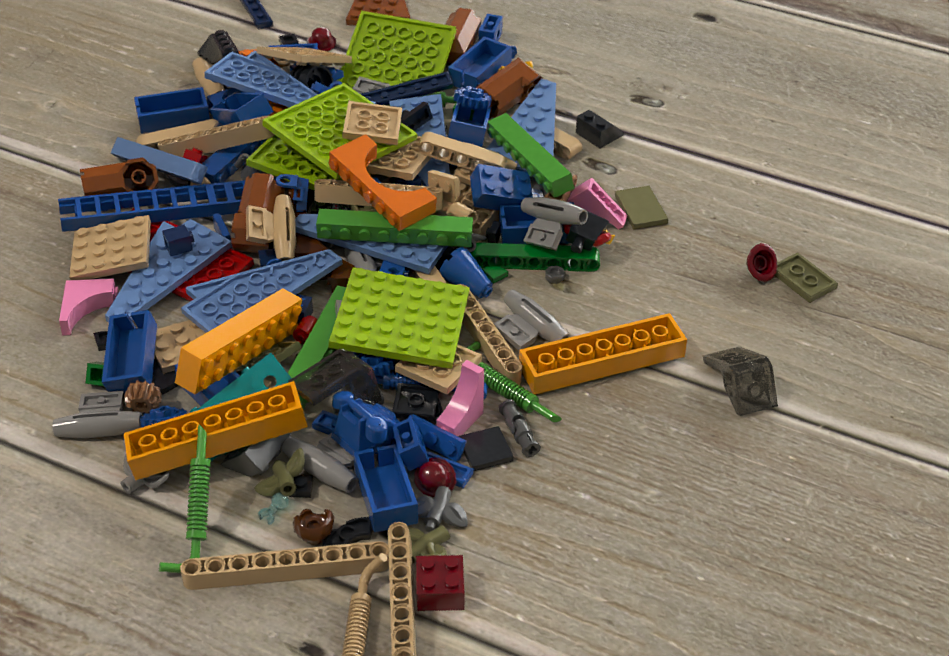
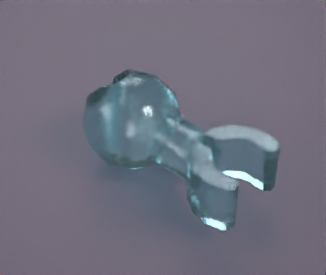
[258,492,289,525]

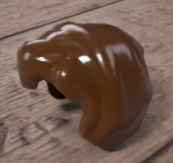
[293,509,335,544]

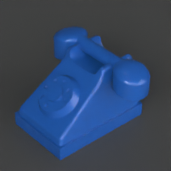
[331,391,400,457]

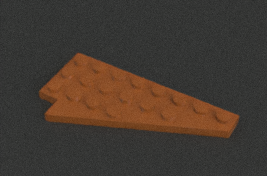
[346,0,410,26]

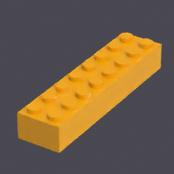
[175,288,302,394]
[519,313,687,395]
[124,381,308,480]

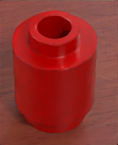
[293,315,318,345]

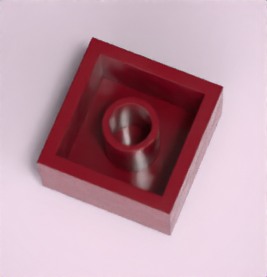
[416,555,465,611]

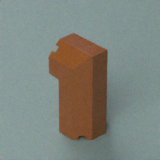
[445,8,481,65]
[476,57,543,119]
[80,157,159,196]
[231,173,285,253]

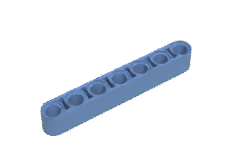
[110,137,208,185]

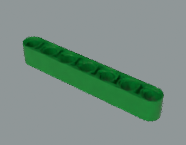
[470,243,600,272]

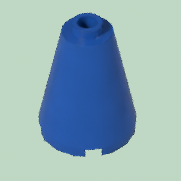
[439,247,493,298]

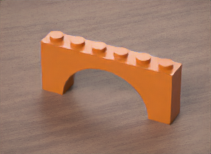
[329,134,437,231]

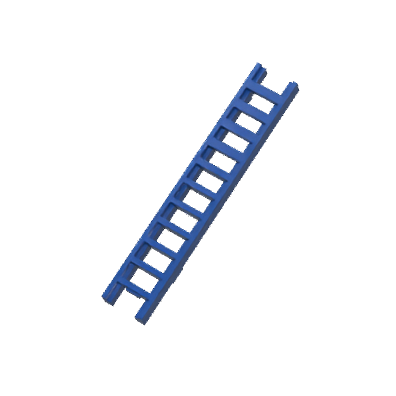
[58,177,282,232]

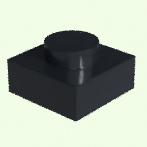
[279,33,299,45]
[485,221,501,243]
[289,475,313,498]

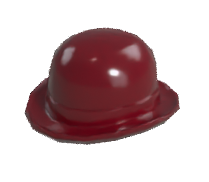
[307,27,336,52]
[747,243,777,282]
[414,458,456,497]

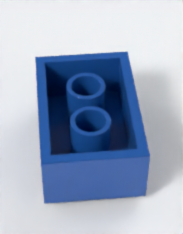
[470,164,533,211]

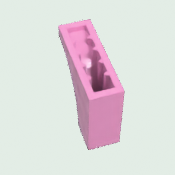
[567,178,627,230]
[59,279,119,336]
[436,360,484,436]

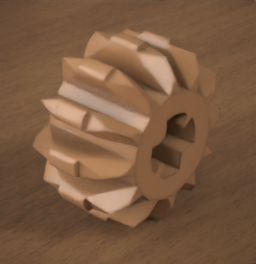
[124,380,162,414]

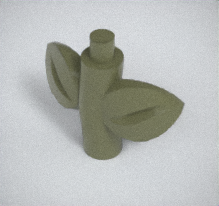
[254,448,305,497]
[399,525,450,563]

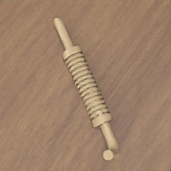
[342,553,387,656]

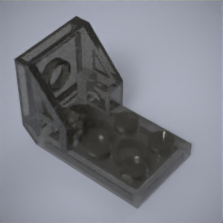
[703,346,778,416]
[288,348,382,406]

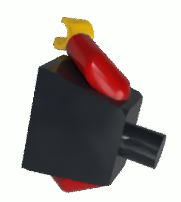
[562,211,615,253]

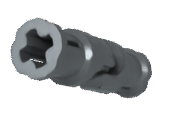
[498,399,541,457]

